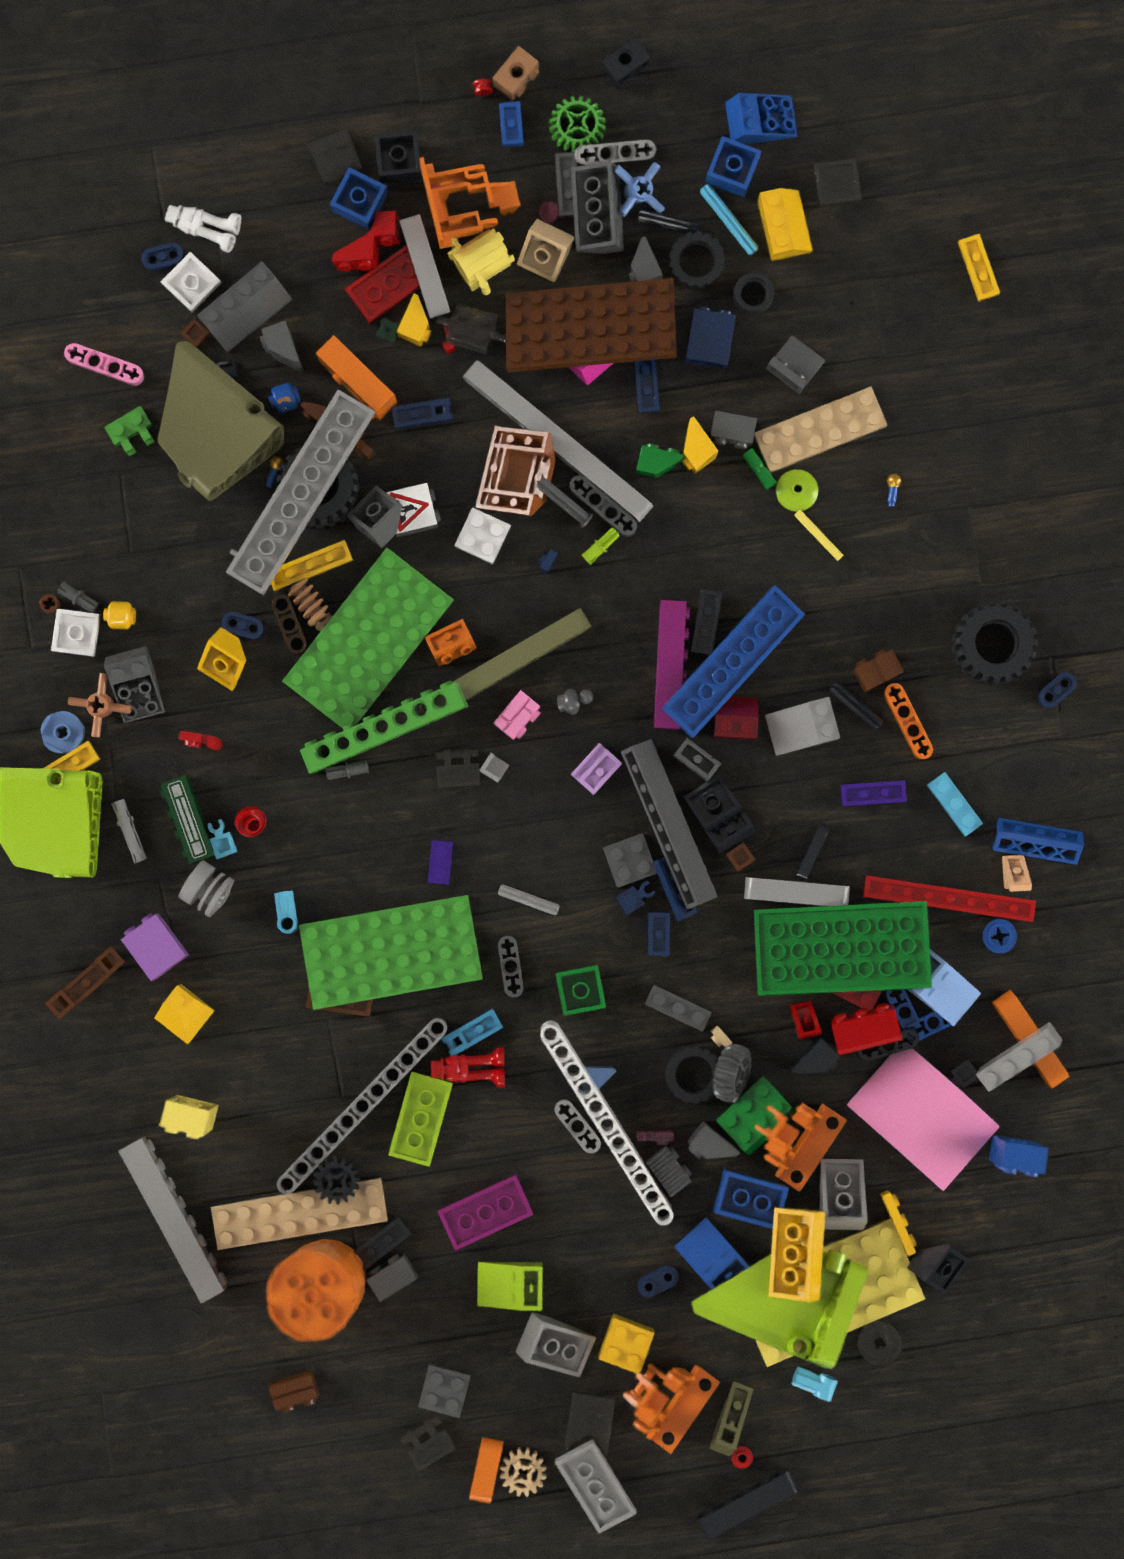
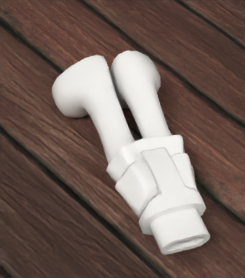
[165,205,241,253]

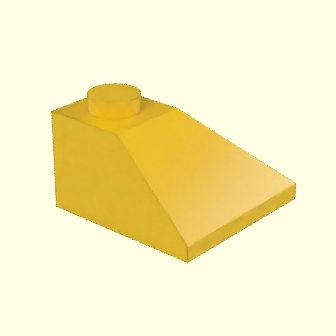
[682,416,718,473]
[197,627,246,691]
[155,984,215,1044]

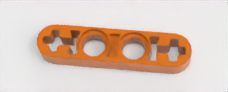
[884,683,933,760]

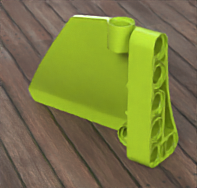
[0,768,103,878]
[692,1250,868,1369]

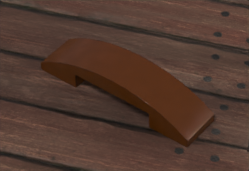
[45,946,125,1020]

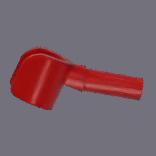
[442,323,456,354]

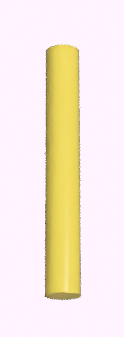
[794,510,844,561]

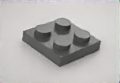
[603,833,657,888]
[418,1363,471,1418]

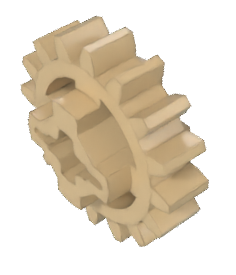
[500,1447,546,1497]

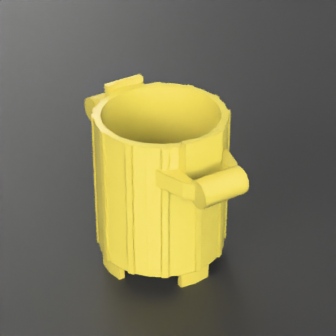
[448,228,515,295]

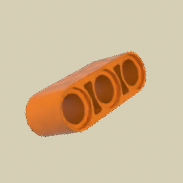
[469,1437,504,1504]

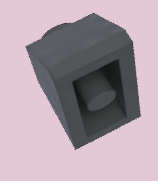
[628,237,663,282]

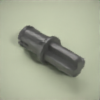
[57,581,99,613]
[326,760,369,780]

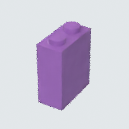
[121,913,189,981]

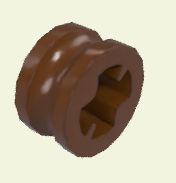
[39,594,60,614]

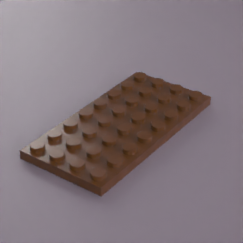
[506,278,677,372]

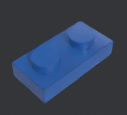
[499,102,524,147]

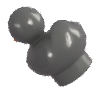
[557,689,593,715]

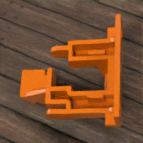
[419,157,520,249]
[754,1103,847,1192]
[623,1363,720,1454]

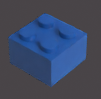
[705,136,761,197]
[330,167,389,231]

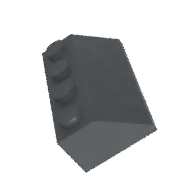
[571,161,624,254]
[197,261,292,353]

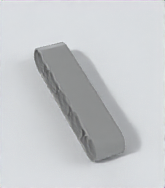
[399,214,450,318]
[744,877,850,906]

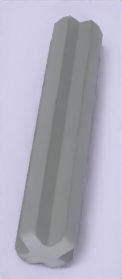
[498,885,560,915]

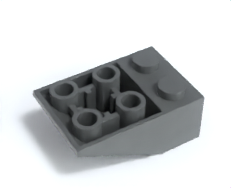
[104,646,165,723]

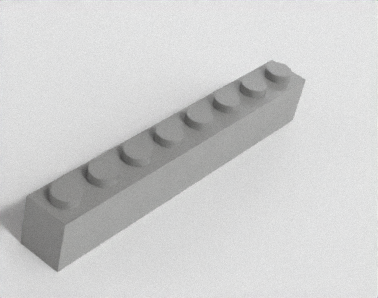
[119,1136,227,1303]

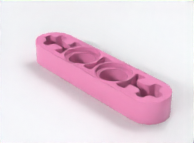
[64,343,144,386]

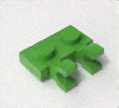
[104,406,155,457]

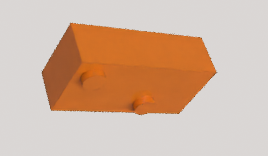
[316,335,397,421]

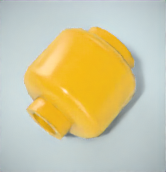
[103,601,136,630]

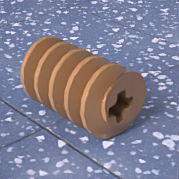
[288,578,331,626]

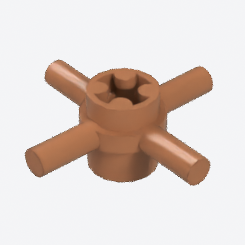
[68,673,132,738]

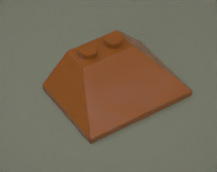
[475,426,556,516]

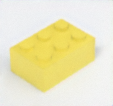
[160,1095,219,1139]

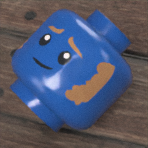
[268,383,301,413]

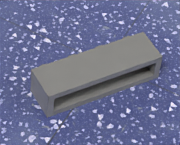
[976,1022,1063,1092]

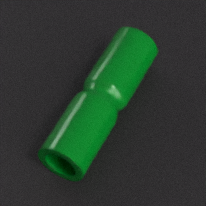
[742,448,777,490]

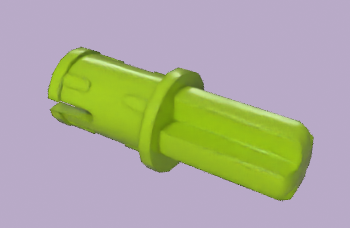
[582,528,619,565]

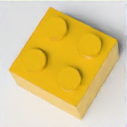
[598,1313,655,1374]

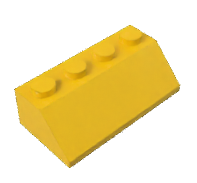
[769,1208,825,1302]

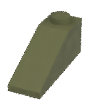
[709,1381,753,1456]

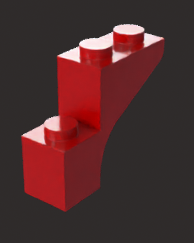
[332,211,401,272]

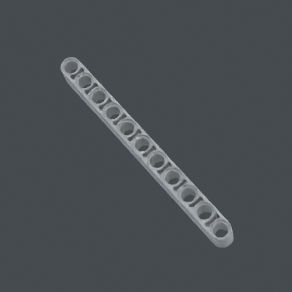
[463,360,653,523]
[277,1018,448,1194]

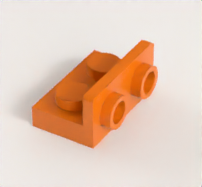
[425,619,477,666]

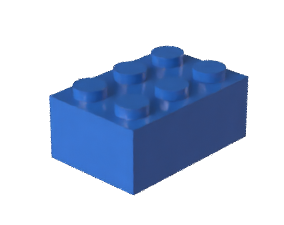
[989,1135,1048,1177]
[713,1168,789,1229]

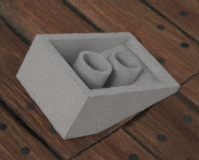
[765,697,840,756]
[819,1159,867,1230]
[516,1312,596,1377]

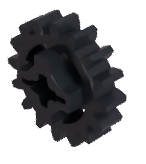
[313,1156,360,1205]

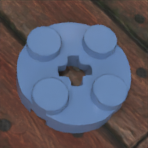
[41,711,85,754]

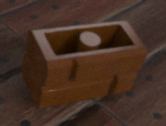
[269,1370,319,1413]

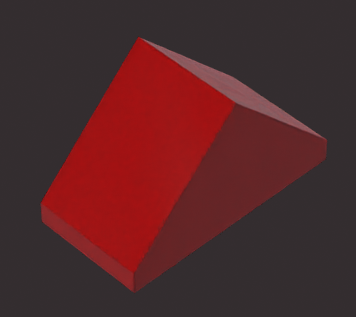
[790,1000,822,1039]

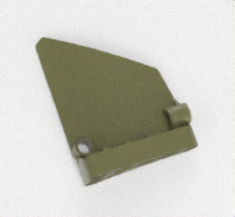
[158,341,284,501]

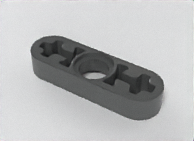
[498,936,524,997]

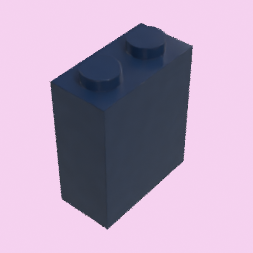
[685,307,736,369]

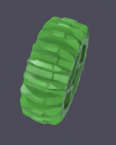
[549,96,606,154]

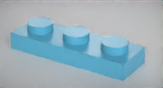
[927,772,983,836]

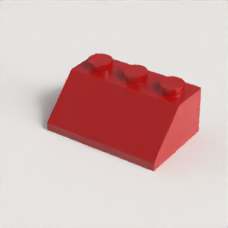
[831,1003,902,1055]

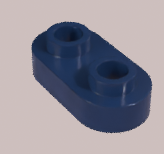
[141,243,184,271]
[222,612,264,640]
[1038,672,1076,708]
[638,1265,679,1297]

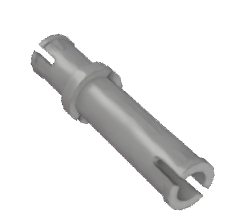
[111,799,147,863]

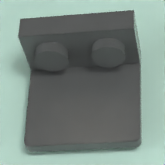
[766,336,825,394]

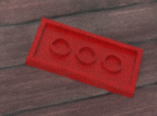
[345,245,420,324]

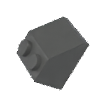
[260,321,304,372]
[347,486,402,548]
[687,1121,740,1159]

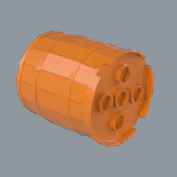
[267,1239,367,1341]

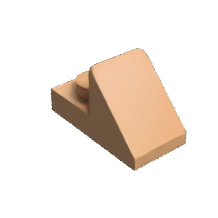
[1002,855,1032,892]

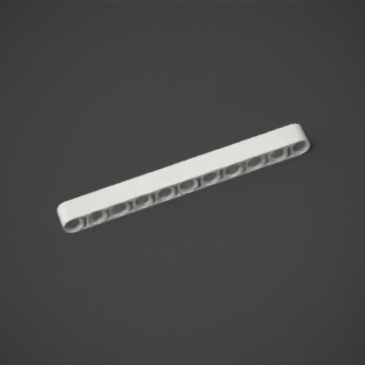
[541,1021,673,1225]

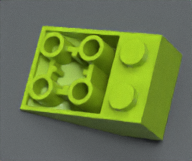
[478,1262,543,1311]

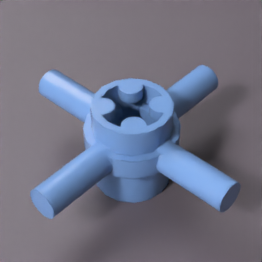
[614,162,665,217]

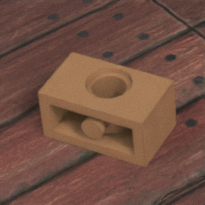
[492,46,539,101]

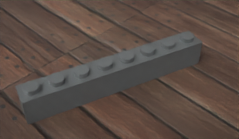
[621,739,717,909]

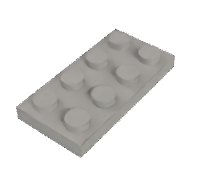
[555,1439,636,1533]

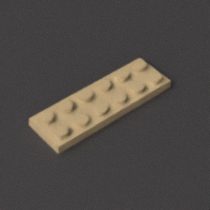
[754,387,887,473]

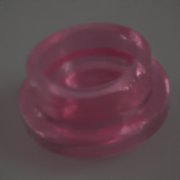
[539,201,559,223]

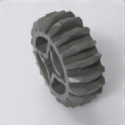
[713,1044,752,1102]

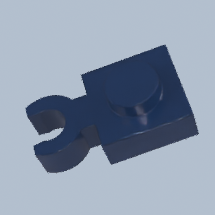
[616,881,656,915]

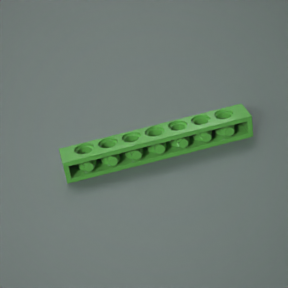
[300,681,469,774]

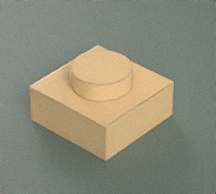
[711,1025,732,1047]

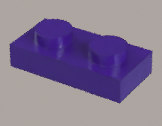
[428,840,453,885]

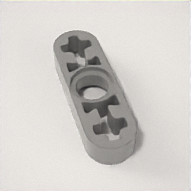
[555,1099,601,1153]

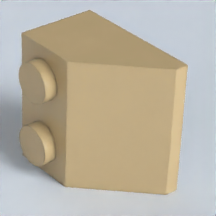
[517,219,575,282]

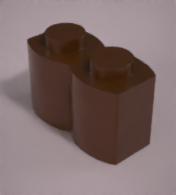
[853,648,904,693]

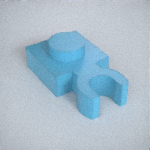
[208,819,238,859]

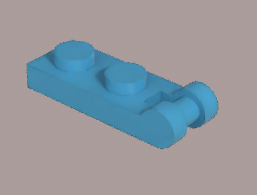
[441,1009,503,1056]

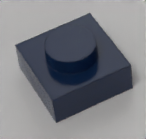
[538,549,558,574]

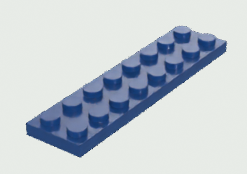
[661,585,805,738]

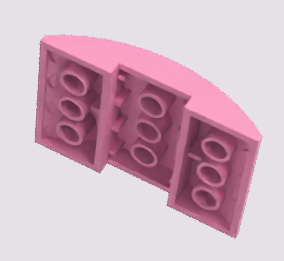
[846,1043,1000,1191]

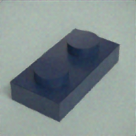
[648,912,670,956]

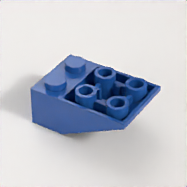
[725,93,797,144]
[674,1217,751,1289]

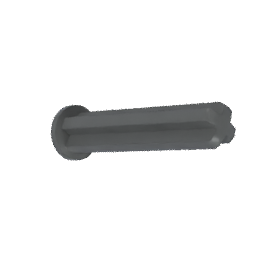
[537,478,593,527]

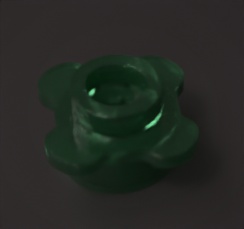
[376,318,399,343]

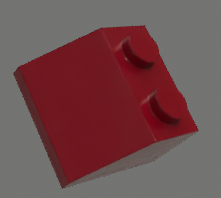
[713,696,758,740]

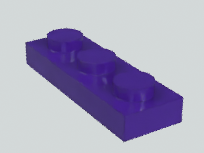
[840,780,907,806]

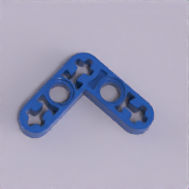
[885,990,962,1042]

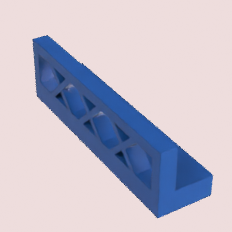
[993,818,1084,865]

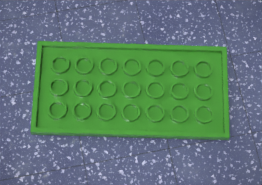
[282,548,454,728]
[299,895,483,1010]

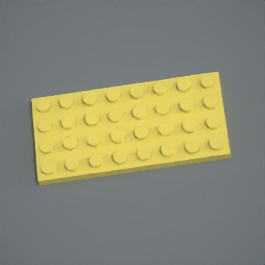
[756,1218,925,1367]

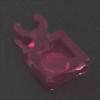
[636,1130,674,1145]

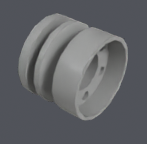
[178,860,234,917]

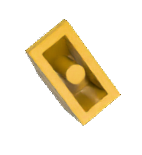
[397,294,431,347]

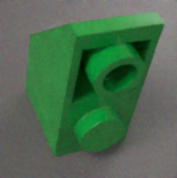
[636,443,683,478]

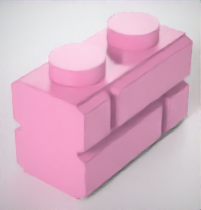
[493,690,541,740]

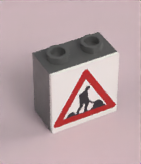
[387,483,441,538]

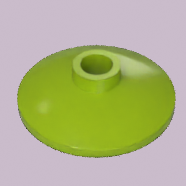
[776,469,818,512]

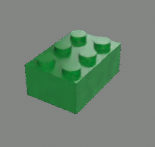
[716,1076,796,1156]

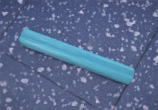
[700,184,758,255]

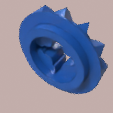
[982,919,1017,953]

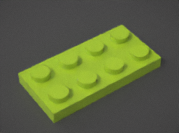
[388,1071,453,1167]

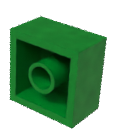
[556,964,606,1016]

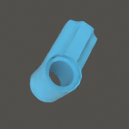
[274,891,299,934]
[791,1366,838,1401]

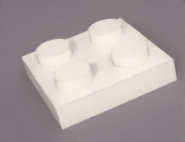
[161,252,221,313]
[454,507,511,564]
[51,609,101,657]

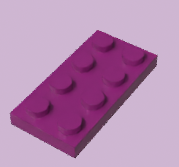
[437,1174,534,1251]

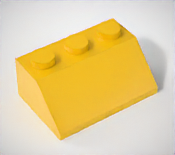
[757,188,813,261]

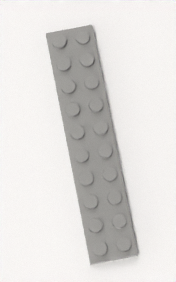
[226,390,375,595]

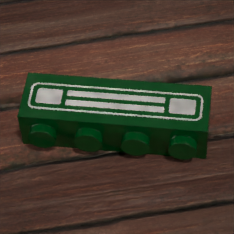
[160,775,215,864]

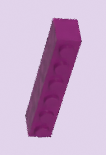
[653,600,690,730]

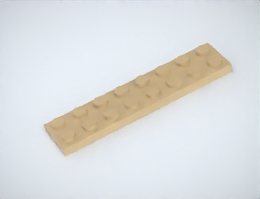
[211,1177,388,1250]

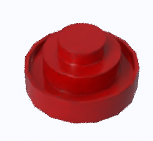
[235,806,267,837]

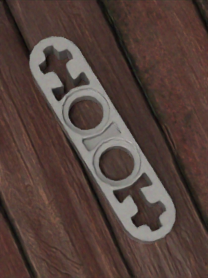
[574,140,656,165]

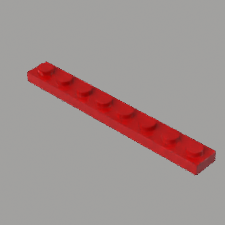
[863,876,1036,922]

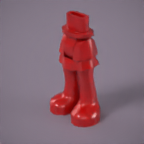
[431,1047,505,1088]

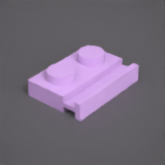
[571,743,622,795]

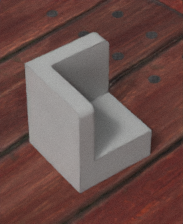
[479,753,509,783]

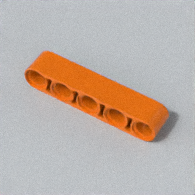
[992,990,1069,1089]

